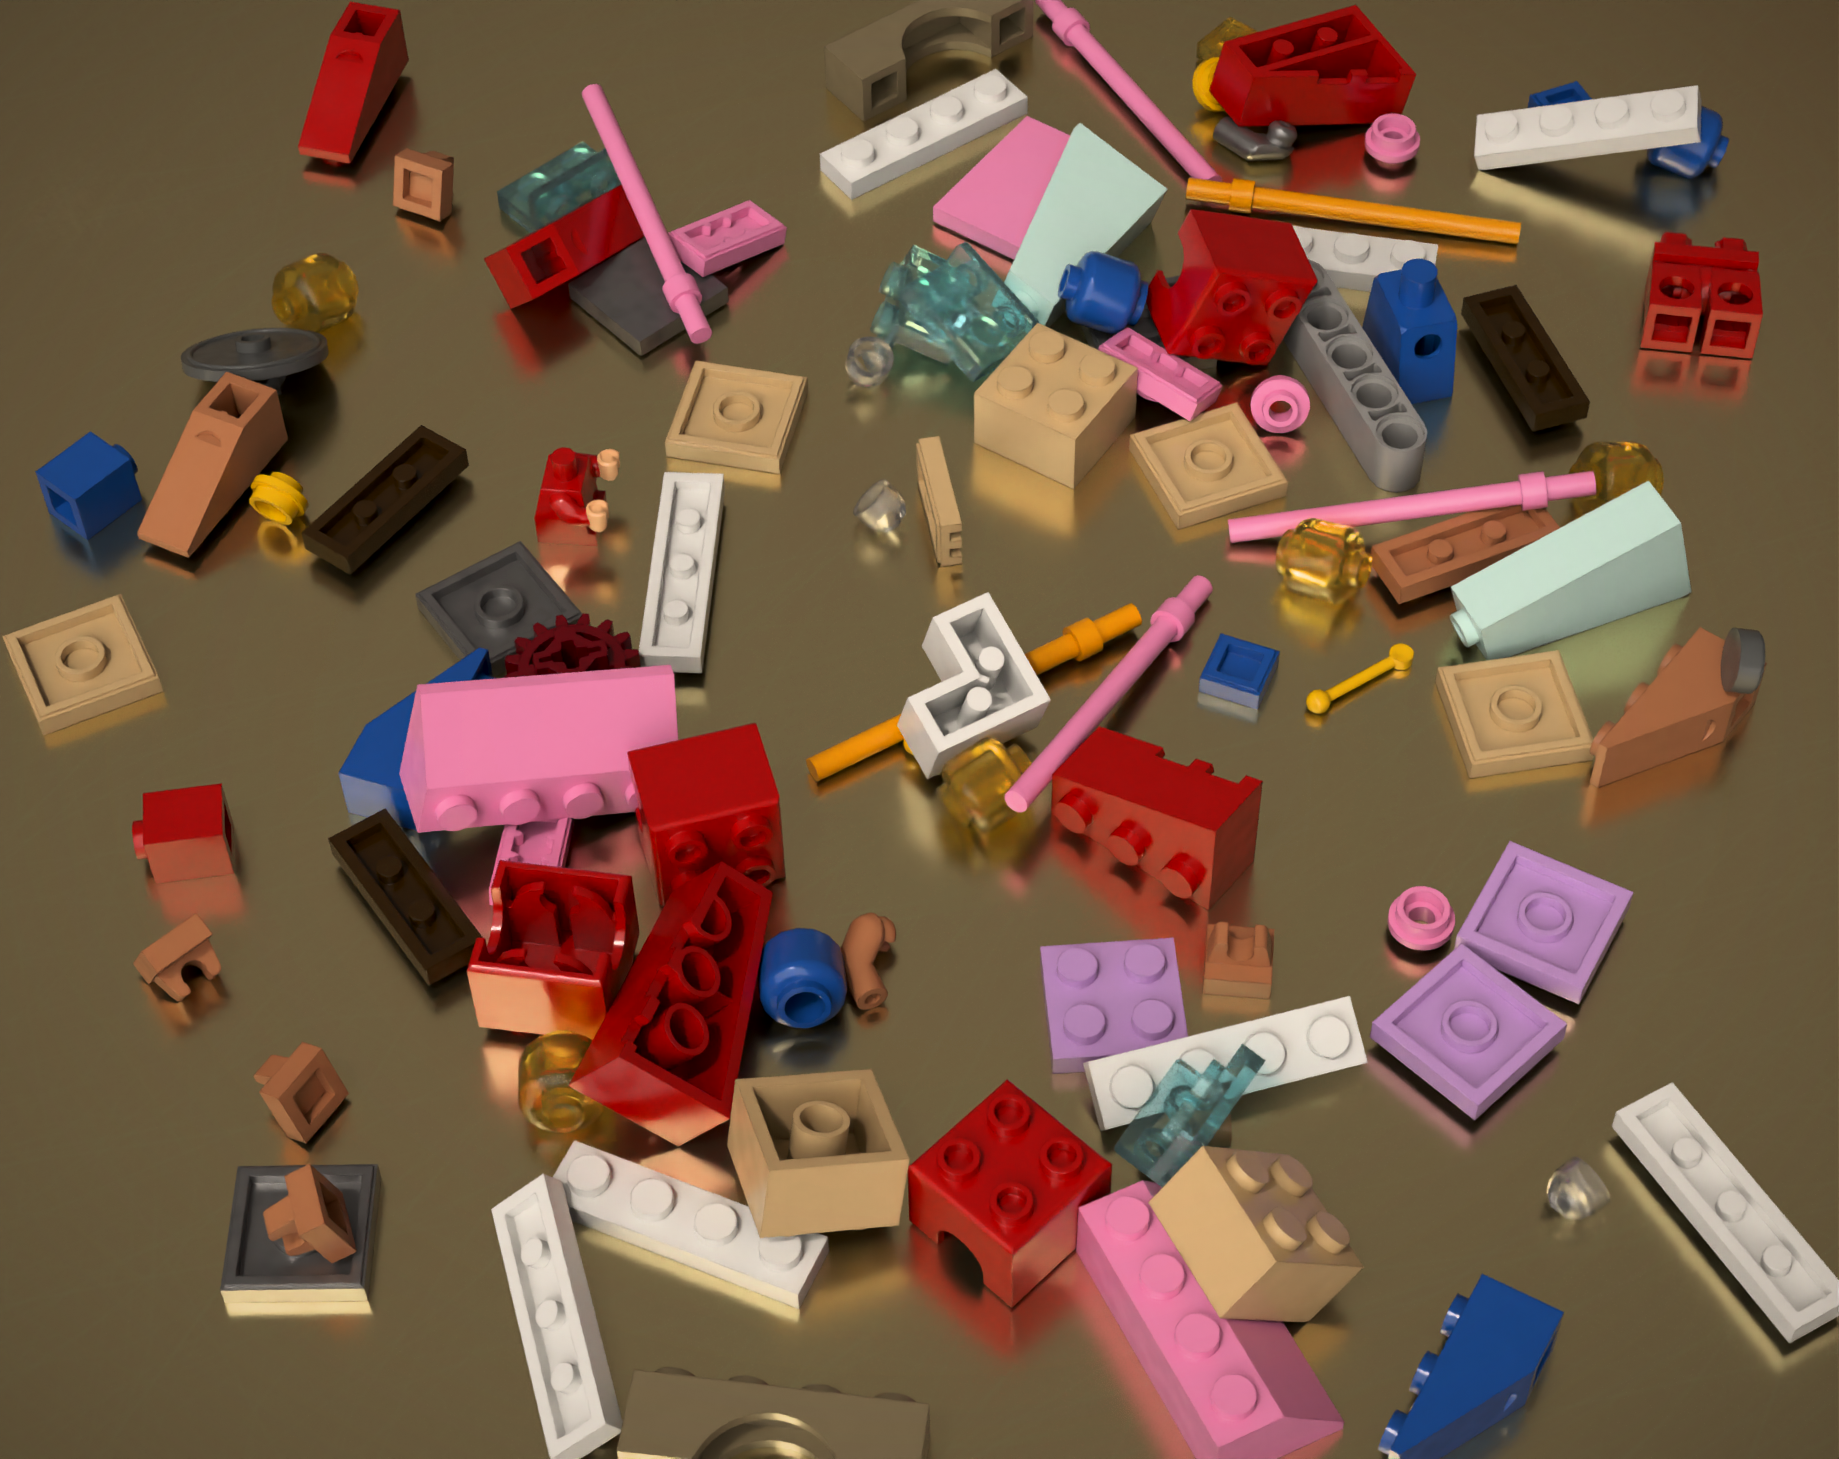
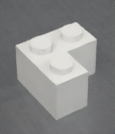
[897,592,1051,779]

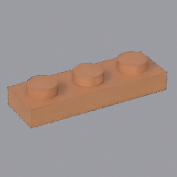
[1370,505,1560,604]

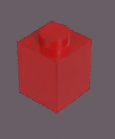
[132,783,234,884]

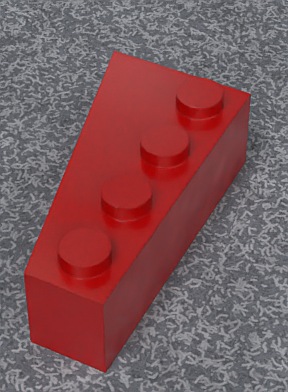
[568,861,773,1146]

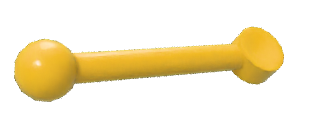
[1306,643,1414,714]

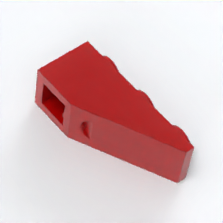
[298,1,409,163]
[483,184,644,309]

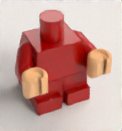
[534,447,620,546]

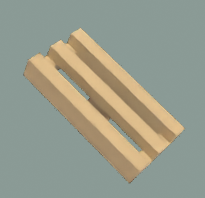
[916,436,962,567]

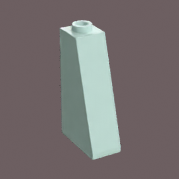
[995,123,1168,330]
[1450,481,1692,660]

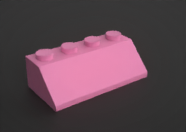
[399,665,678,833]
[1076,1180,1344,1459]

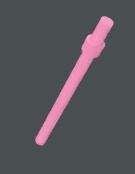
[1035,0,1222,182]
[582,84,712,343]
[1228,471,1596,543]
[1004,576,1213,812]

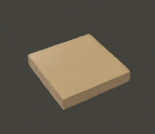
[665,360,808,474]
[1129,402,1288,530]
[2,594,163,736]
[1435,650,1594,779]

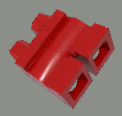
[1640,232,1763,359]

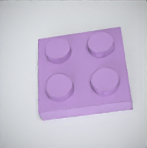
[1454,841,1634,1004]
[1040,937,1188,1074]
[1370,943,1567,1120]

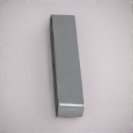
[1283,259,1428,492]

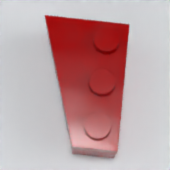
[1209,5,1417,126]
[1051,726,1263,911]

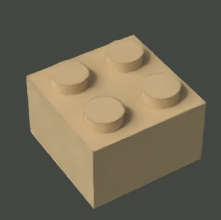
[974,323,1138,489]
[727,1069,909,1238]
[1148,1146,1364,1322]

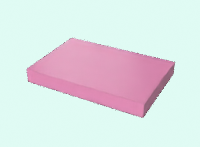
[933,116,1070,259]

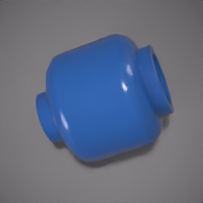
[1647,105,1729,179]
[1058,251,1148,334]
[758,928,847,1028]

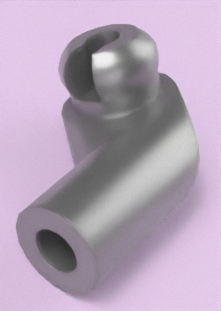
[1213,116,1297,161]

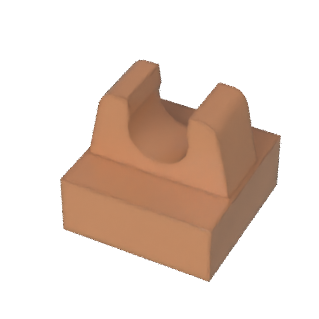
[393,148,454,221]
[133,913,221,1001]
[1203,922,1274,999]
[253,1042,349,1144]
[263,1164,357,1264]

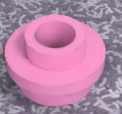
[1365,114,1420,164]
[1251,375,1310,433]
[1387,886,1455,951]

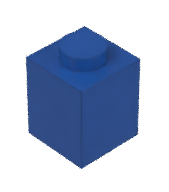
[36,431,142,540]

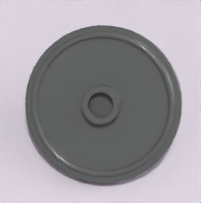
[181,328,329,395]

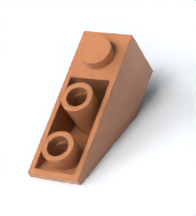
[137,371,288,558]
[1590,627,1767,788]

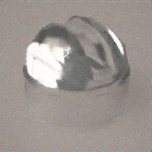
[845,336,894,388]
[853,479,906,532]
[1546,1156,1610,1220]

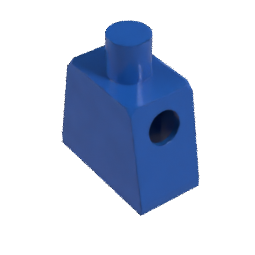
[1362,259,1457,404]

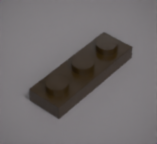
[1461,285,1590,431]
[301,425,469,575]
[328,808,483,986]

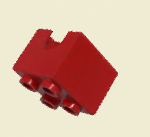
[1146,209,1318,366]
[627,723,786,907]
[467,860,640,1041]
[908,1079,1112,1308]

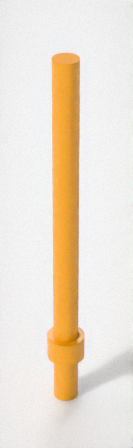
[1186,177,1521,245]
[806,603,1142,782]

